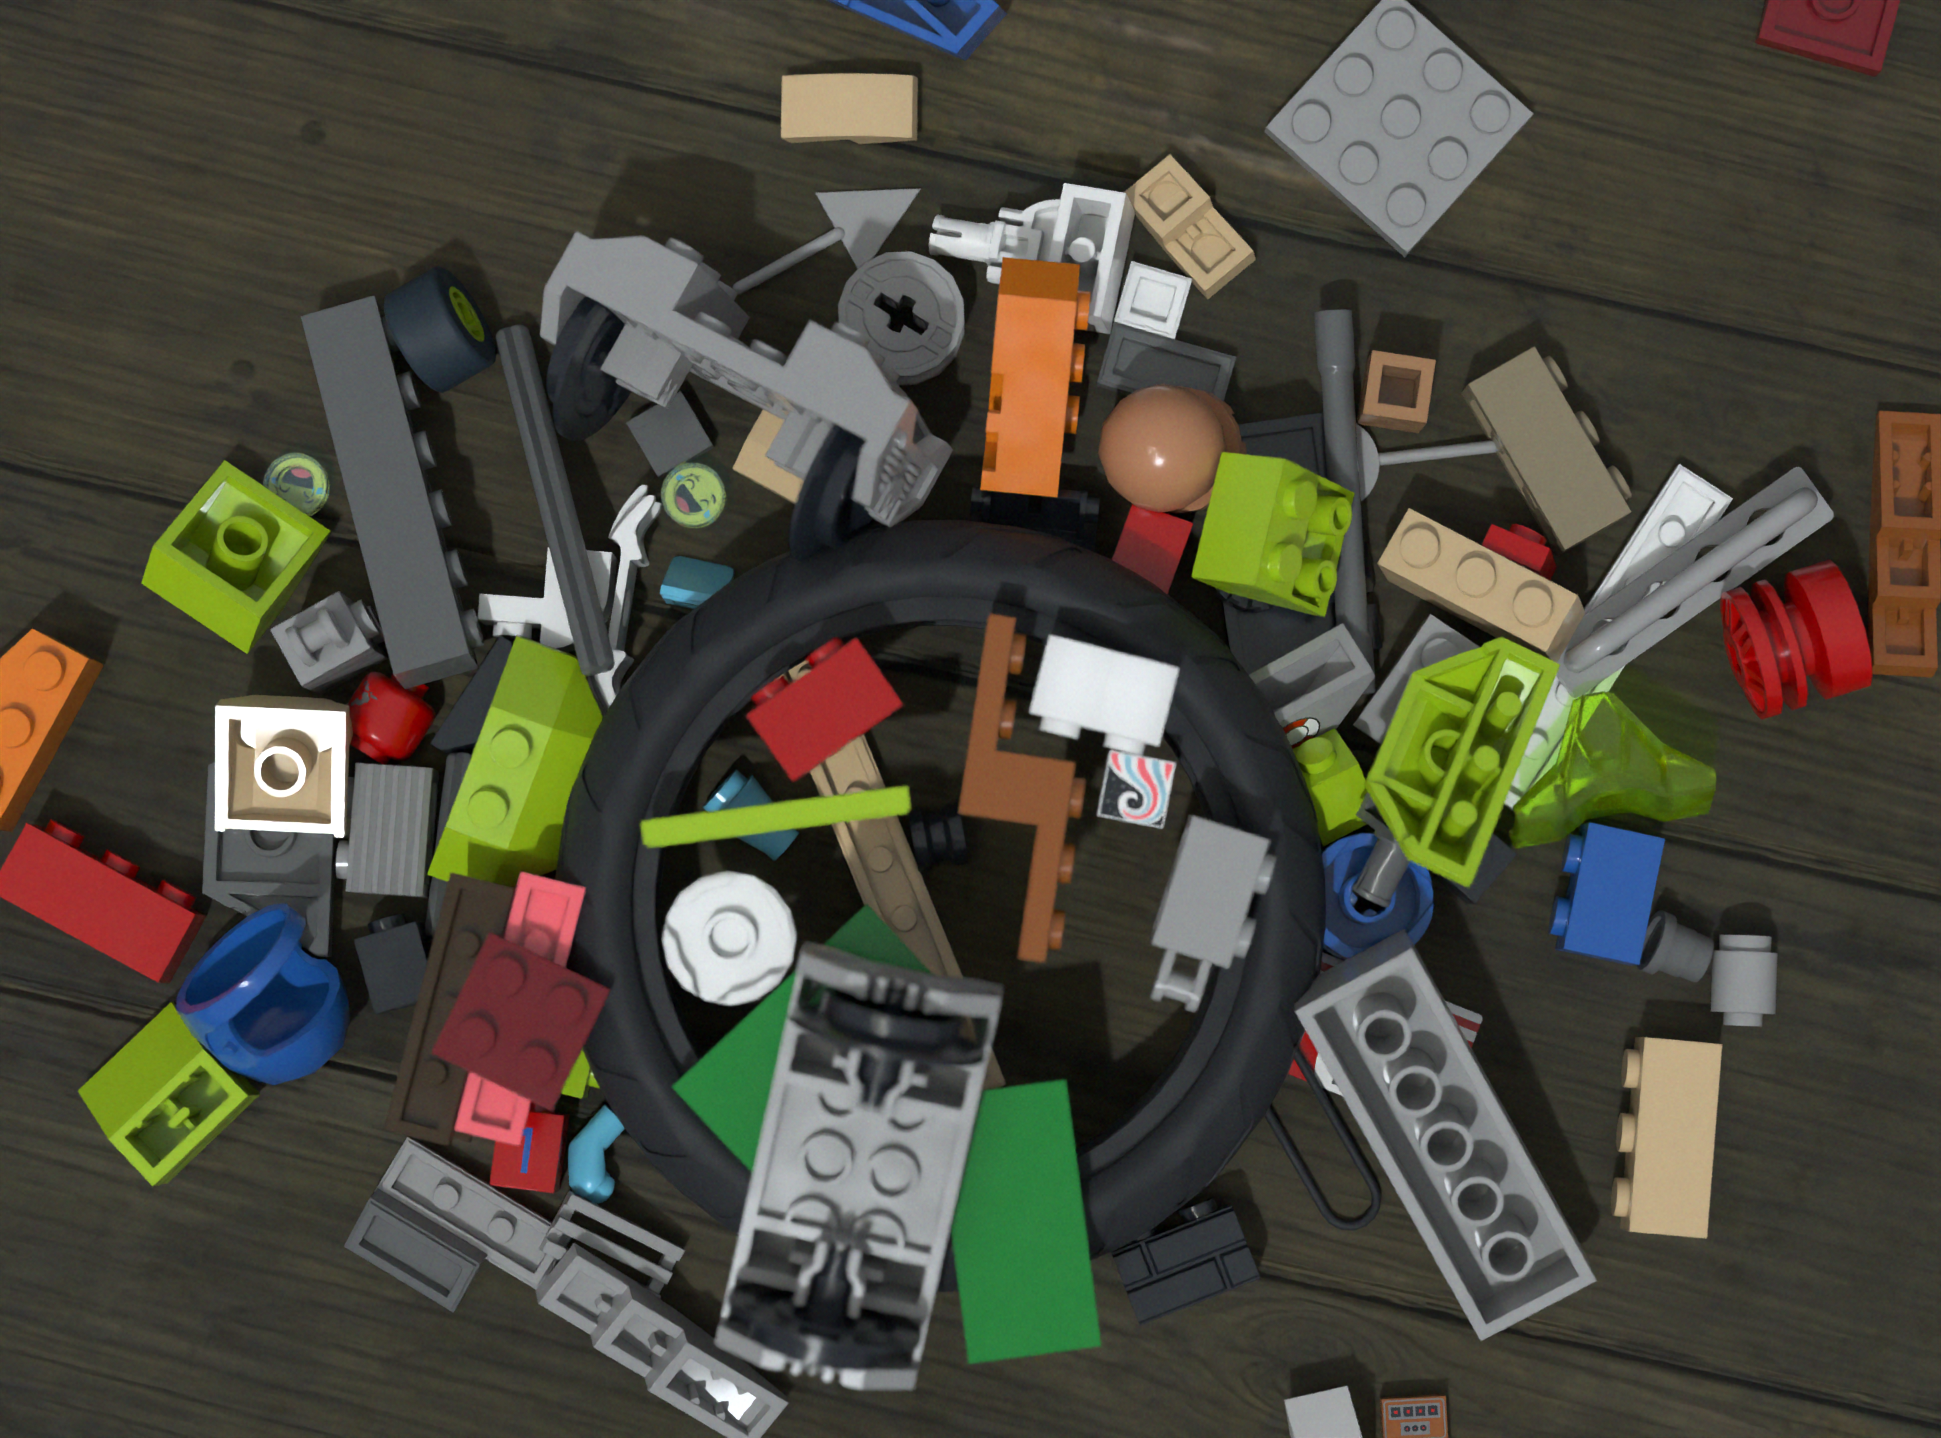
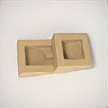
[781,73,918,144]
[1124,154,1256,300]

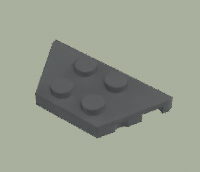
[202,762,337,957]

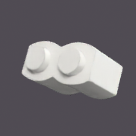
[1029,635,1179,756]

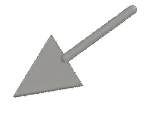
[733,188,921,295]

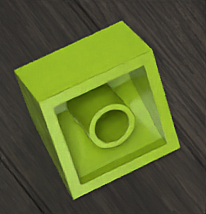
[141,460,331,654]

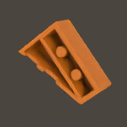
[980,257,1091,497]
[0,628,104,832]

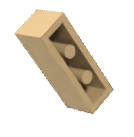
[1377,508,1586,662]
[1611,1037,1722,1239]

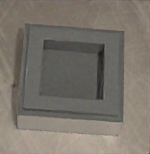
[626,391,714,479]

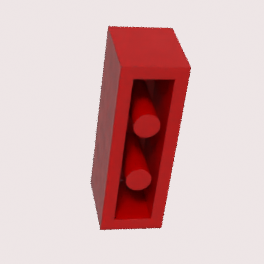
[0,819,207,983]

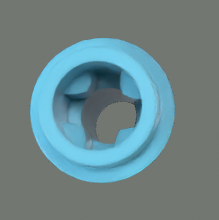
[703,769,799,861]

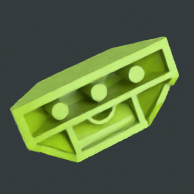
[427,635,604,887]
[1364,637,1560,887]

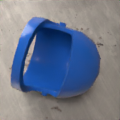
[176,903,350,1085]

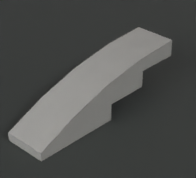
[536,1243,789,1438]

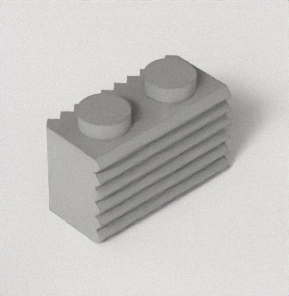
[336,763,439,898]

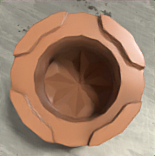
[1098,383,1247,514]

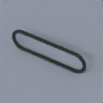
[1264,1047,1381,1231]

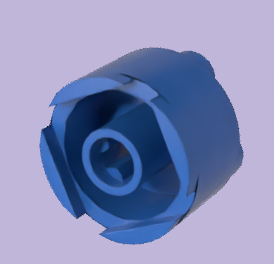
[1322,833,1434,960]

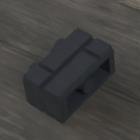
[1111,1197,1261,1326]

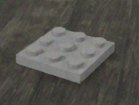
[1264,0,1534,257]

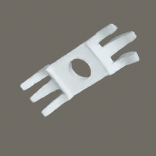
[588,484,662,716]

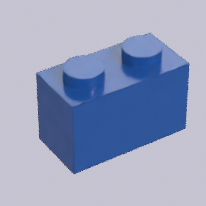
[1548,822,1665,966]

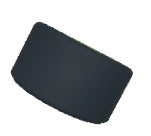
[384,266,496,393]

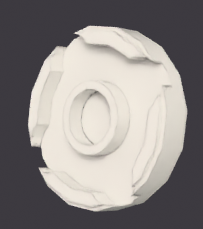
[663,872,797,1005]

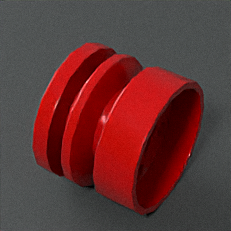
[1720,559,1873,720]

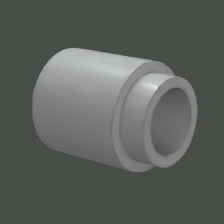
[1711,935,1778,1027]

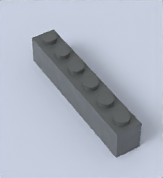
[301,295,484,689]

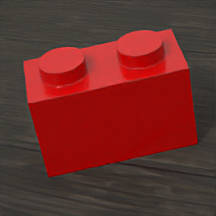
[747,637,903,782]

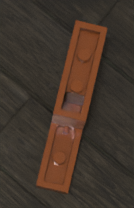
[958,614,1085,962]

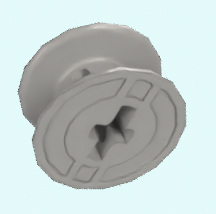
[838,251,965,386]

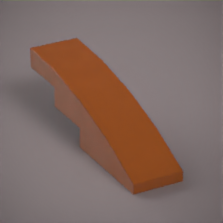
[1868,411,1941,678]

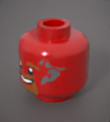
[346,672,436,765]

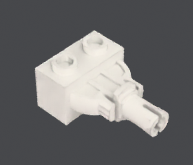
[929,183,1135,334]

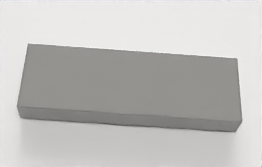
[374,1136,572,1290]

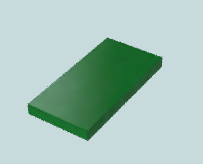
[672,904,933,1173]
[950,1079,1101,1364]

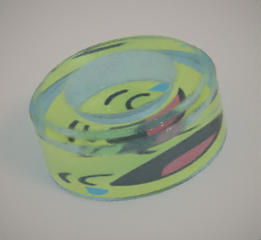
[263,453,330,516]
[661,463,726,528]

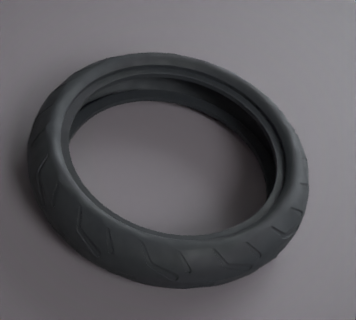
[555,520,1326,1292]

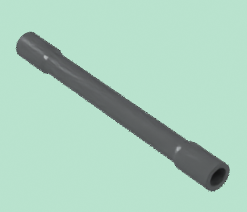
[1314,309,1376,694]

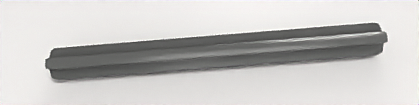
[496,324,615,676]

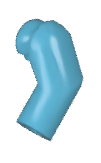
[567,1104,625,1204]

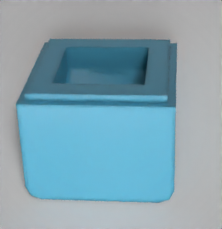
[660,556,735,609]

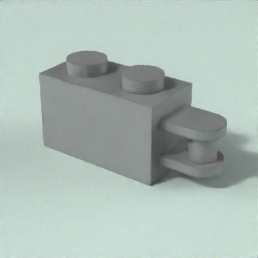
[270,591,388,695]
[1149,815,1276,1012]

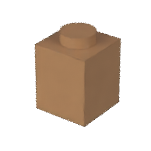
[1356,350,1436,433]

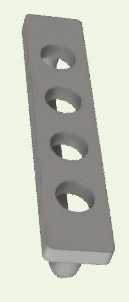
[1556,467,1834,698]

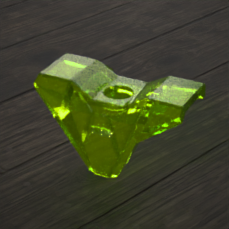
[1509,691,1716,849]

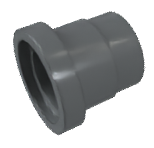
[1636,910,1714,983]

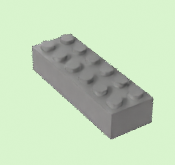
[1294,929,1597,1341]

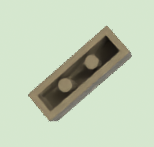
[1461,346,1632,556]

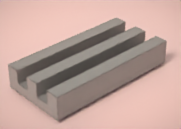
[539,1191,685,1299]

